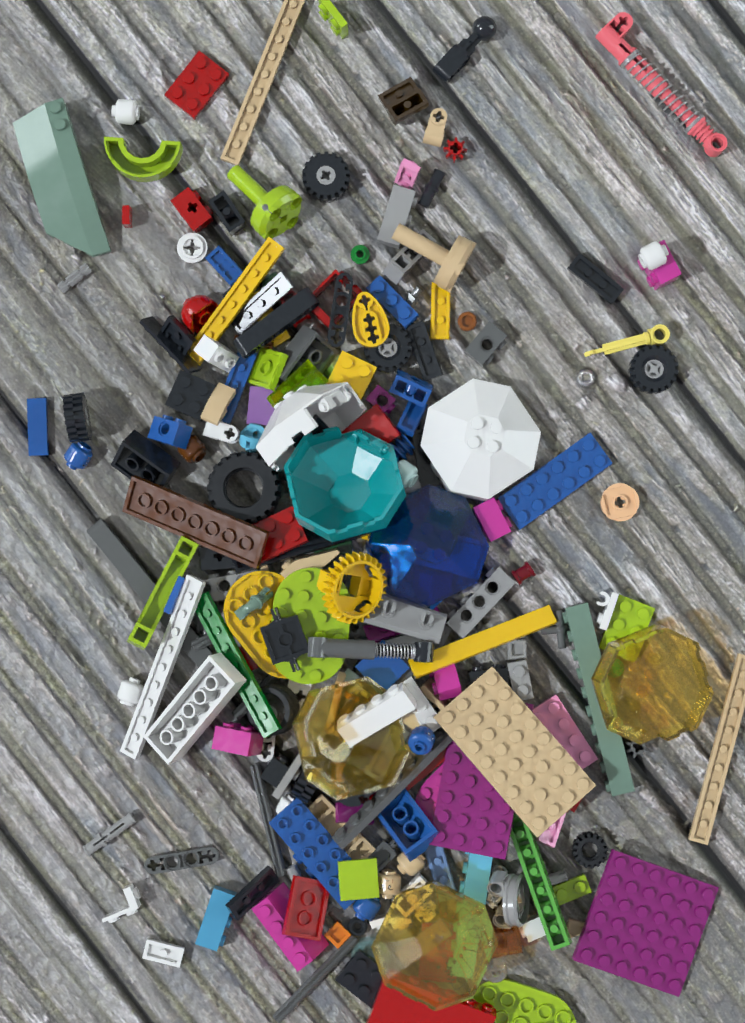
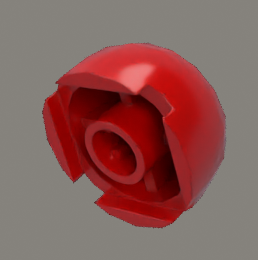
[181,295,218,333]

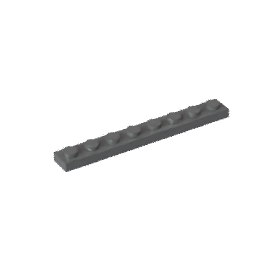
[331,728,453,850]

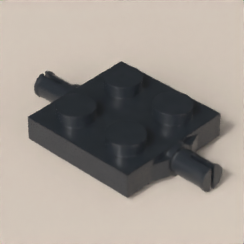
[260,607,308,672]

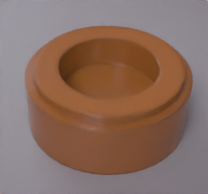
[458,312,477,332]

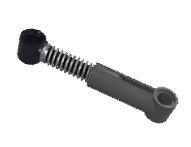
[308,637,434,663]

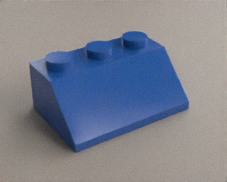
[377,789,438,862]

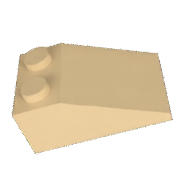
[280,547,340,578]

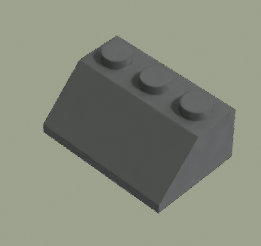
[279,325,338,391]

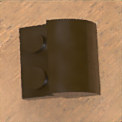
[378,77,429,125]

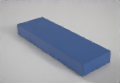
[27,398,49,456]

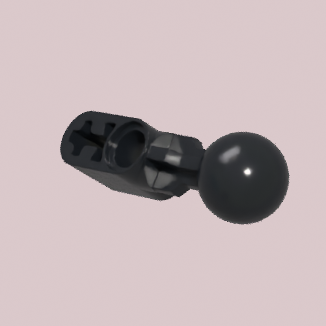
[432,16,497,84]

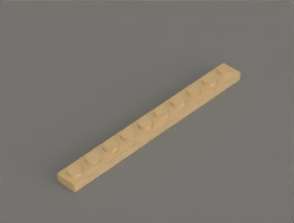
[220,0,306,166]
[688,653,745,845]

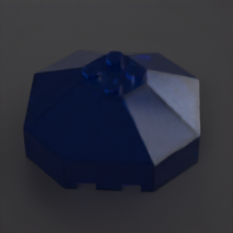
[365,484,490,608]

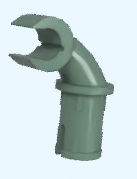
[234,587,273,620]

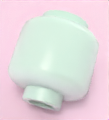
[398,460,419,488]

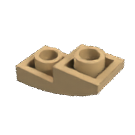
[201,382,236,426]

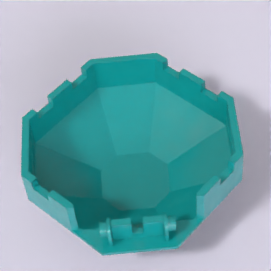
[283,426,406,542]

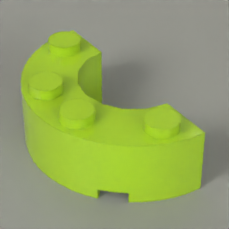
[104,137,183,182]

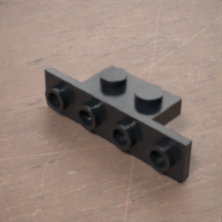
[139,315,202,374]

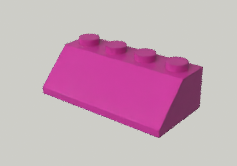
[251,882,329,972]

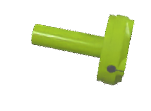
[227,165,302,240]

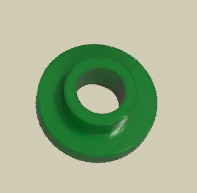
[351,245,370,264]

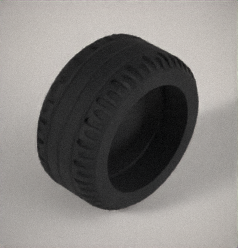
[247,683,300,736]

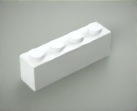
[337,682,416,747]

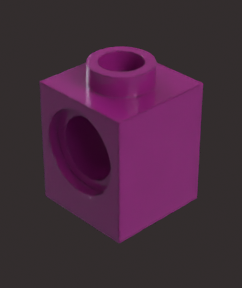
[366,385,396,414]

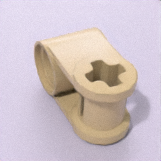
[422,108,447,148]

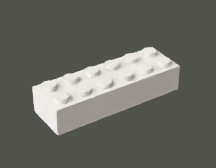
[143,652,246,765]

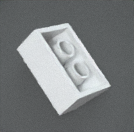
[394,676,441,743]

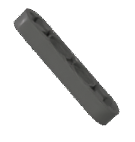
[144,846,219,874]

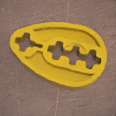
[352,292,390,348]

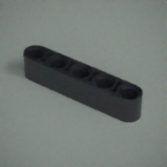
[233,287,320,359]

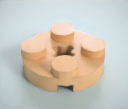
[600,483,639,522]

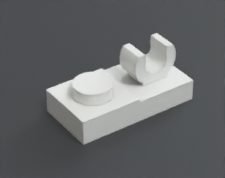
[596,591,619,631]

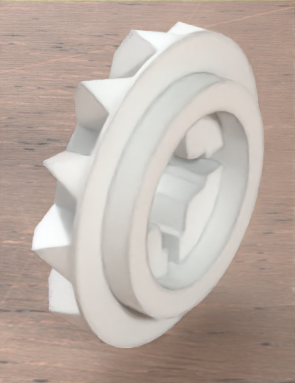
[177,233,208,264]

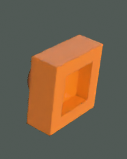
[324,920,351,949]

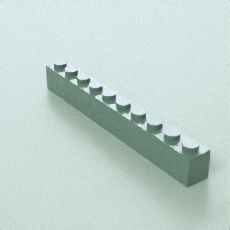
[562,602,635,796]

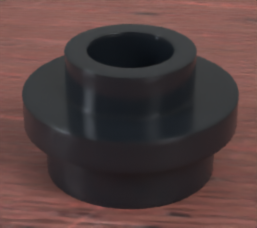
[348,917,368,936]

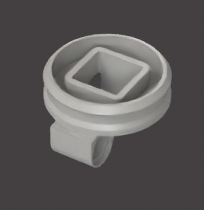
[487,871,530,929]

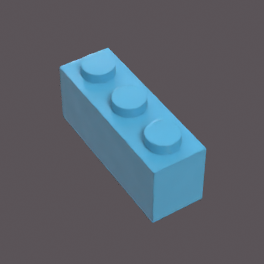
[195,885,237,951]

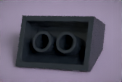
[111,429,181,487]

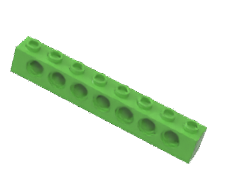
[511,813,572,951]

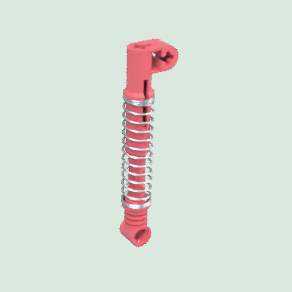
[595,12,728,157]

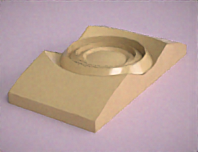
[308,794,376,860]

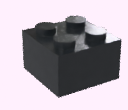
[165,370,216,422]

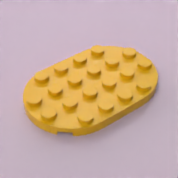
[223,571,288,679]

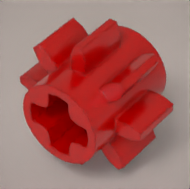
[443,137,467,163]

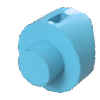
[239,423,264,453]

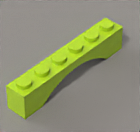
[126,536,199,650]

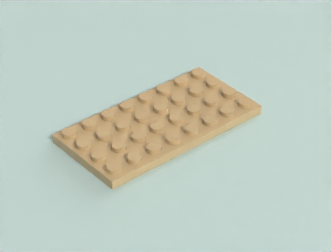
[433,667,597,838]

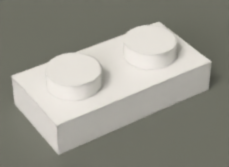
[142,938,185,968]

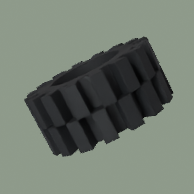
[571,831,608,869]

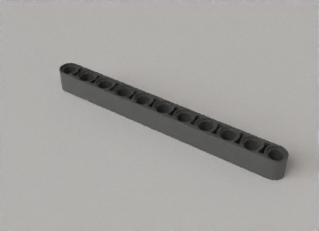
[86,518,214,668]

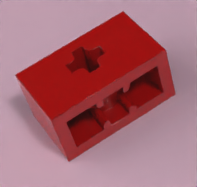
[170,187,213,233]

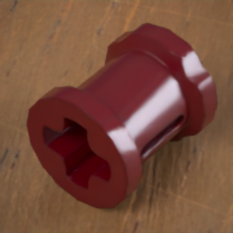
[510,561,536,586]

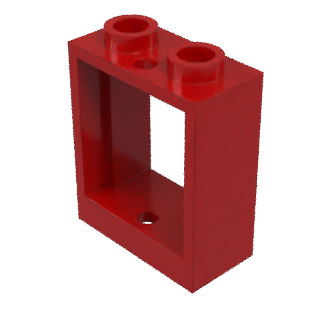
[311,269,363,329]

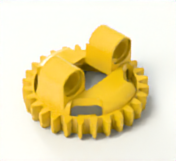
[316,551,388,624]

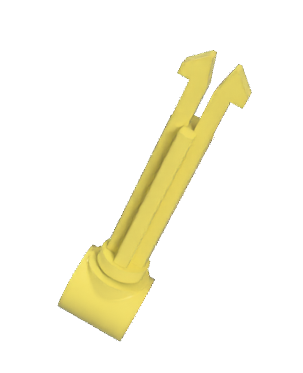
[584,324,670,357]

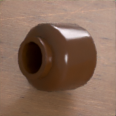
[178,435,206,463]

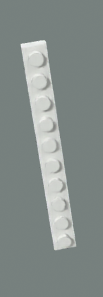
[120,575,206,760]

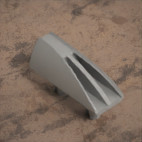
[363,594,447,644]

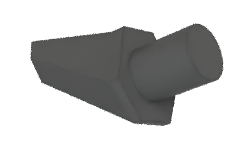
[406,285,423,308]

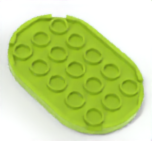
[271,567,350,684]
[469,978,576,1023]

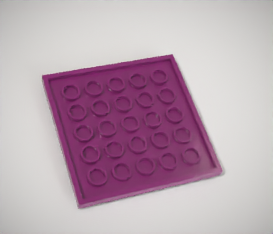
[572,849,719,997]

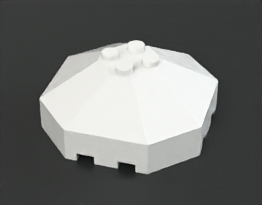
[420,378,541,501]
[256,382,367,472]

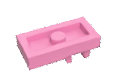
[394,158,421,190]
[535,813,566,848]

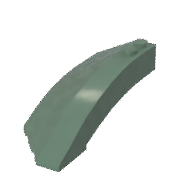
[13,98,111,257]

